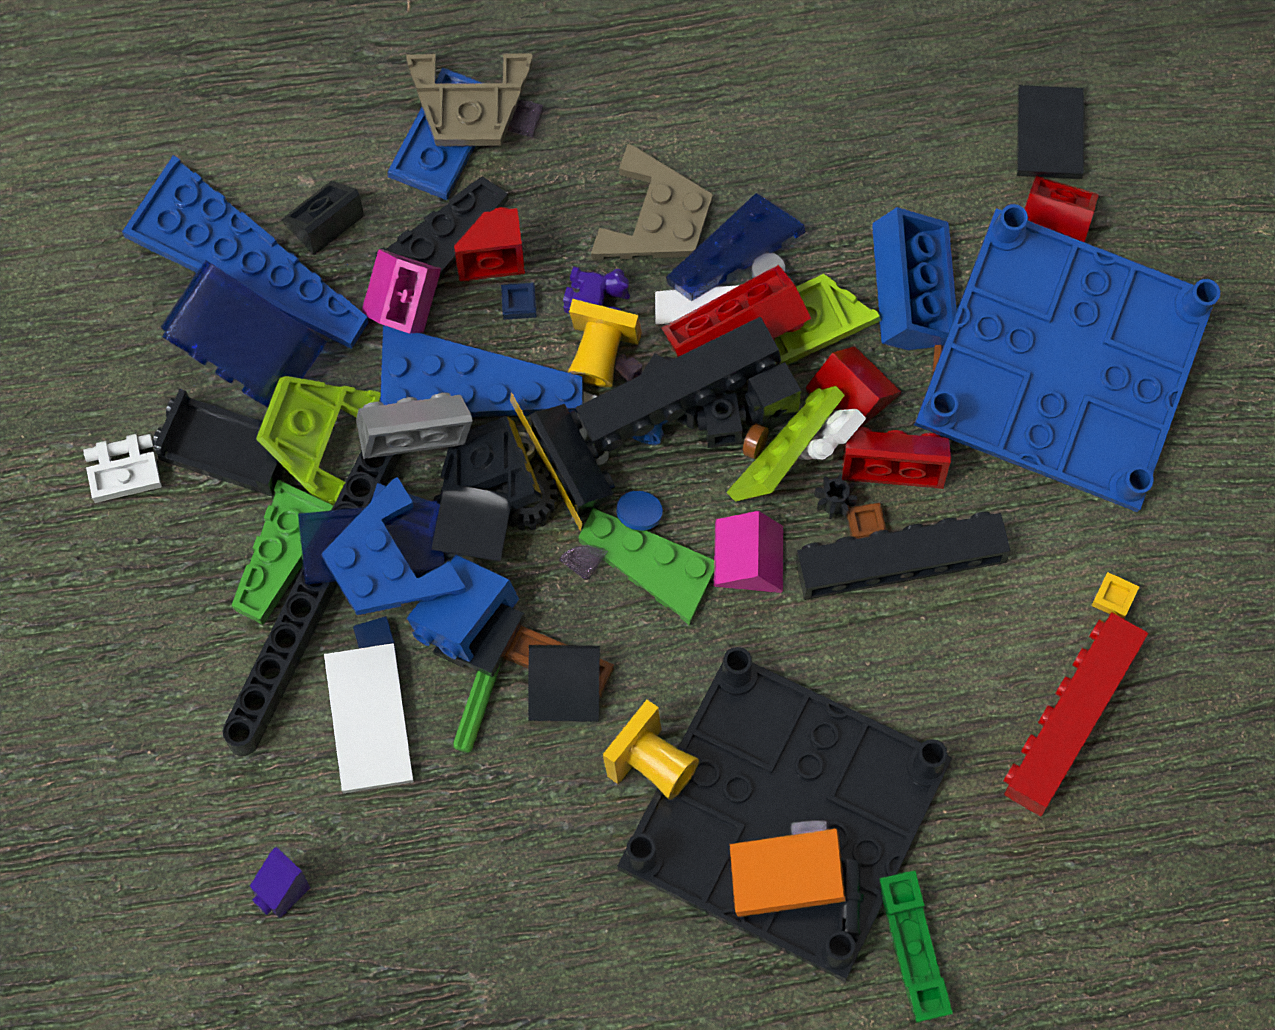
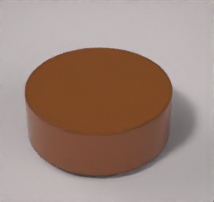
[743,424,769,459]

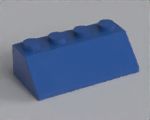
[872,207,957,350]

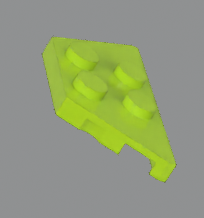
[774,274,881,366]

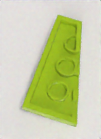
[726,386,845,501]

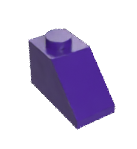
[250,846,311,919]

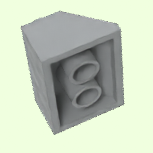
[356,393,472,459]

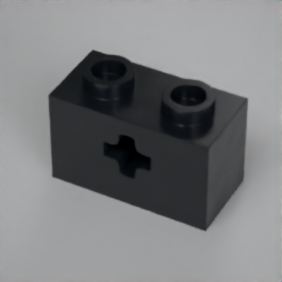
[745,362,801,430]

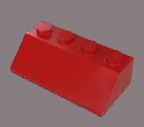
[661,265,811,357]

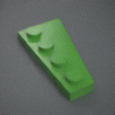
[231,480,333,625]
[579,508,714,625]

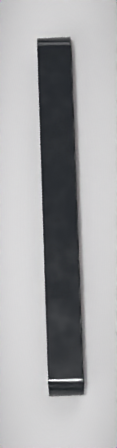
[222,450,403,756]

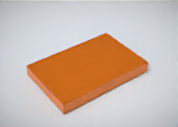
[730,829,846,917]

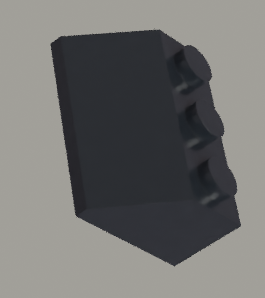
[528,404,615,516]

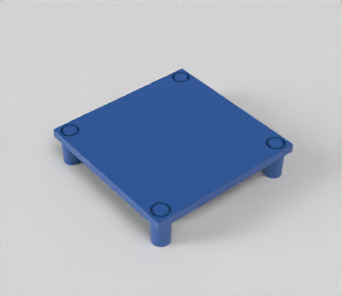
[914,204,1220,512]

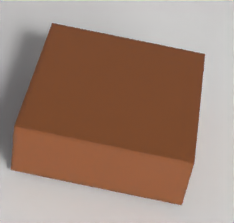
[847,503,886,539]

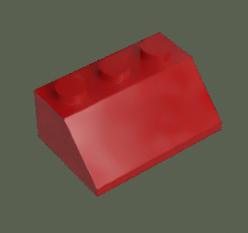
[842,427,951,489]

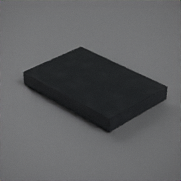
[1017,85,1084,179]

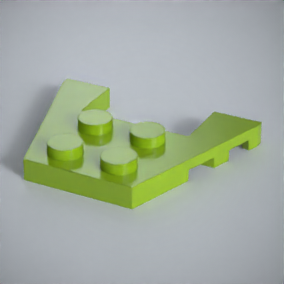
[256,376,381,506]

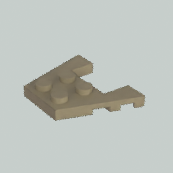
[406,53,533,146]
[591,144,713,260]

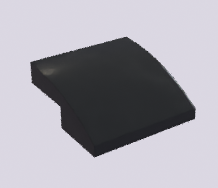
[431,483,512,562]
[433,604,526,678]
[528,645,600,722]

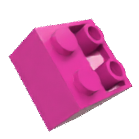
[361,249,441,334]

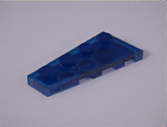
[666,193,806,301]

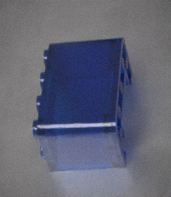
[160,259,327,408]

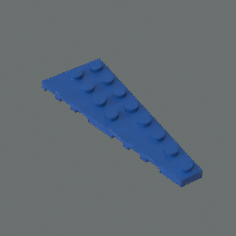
[122,156,368,349]

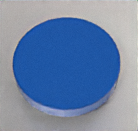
[616,491,663,531]

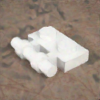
[798,409,866,460]
[83,434,162,503]

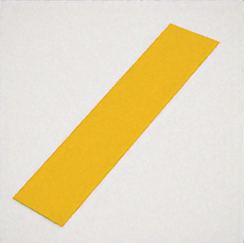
[510,392,583,531]

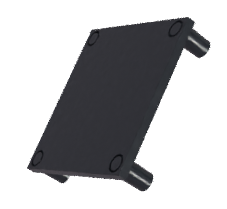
[617,647,952,982]

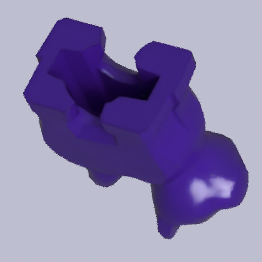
[563,266,630,313]

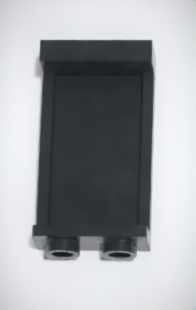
[153,389,285,497]

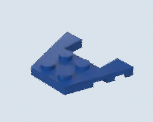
[321,477,466,615]

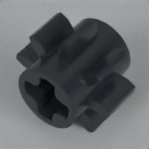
[814,474,857,519]

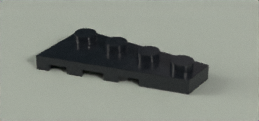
[375,176,509,283]

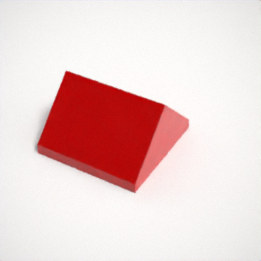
[806,346,901,427]

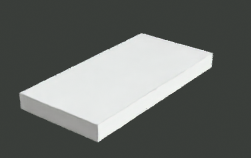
[324,643,414,794]

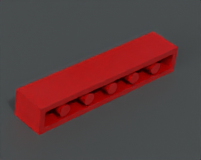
[1003,612,1149,817]

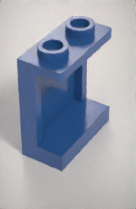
[407,555,519,662]

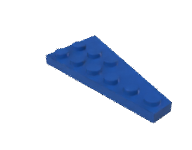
[381,325,584,417]

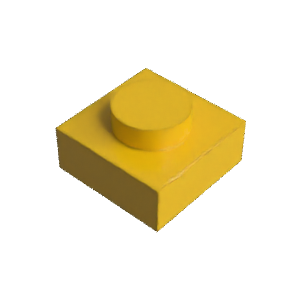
[1091,572,1139,619]

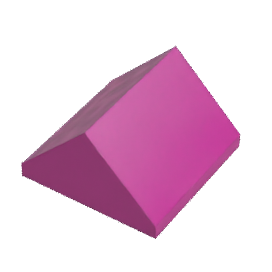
[714,511,783,593]

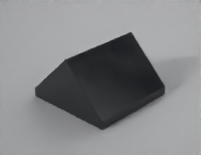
[281,180,364,255]

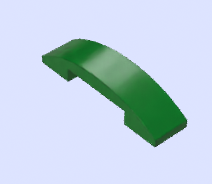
[879,870,953,1023]

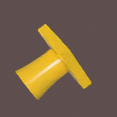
[567,299,642,387]
[603,700,699,800]

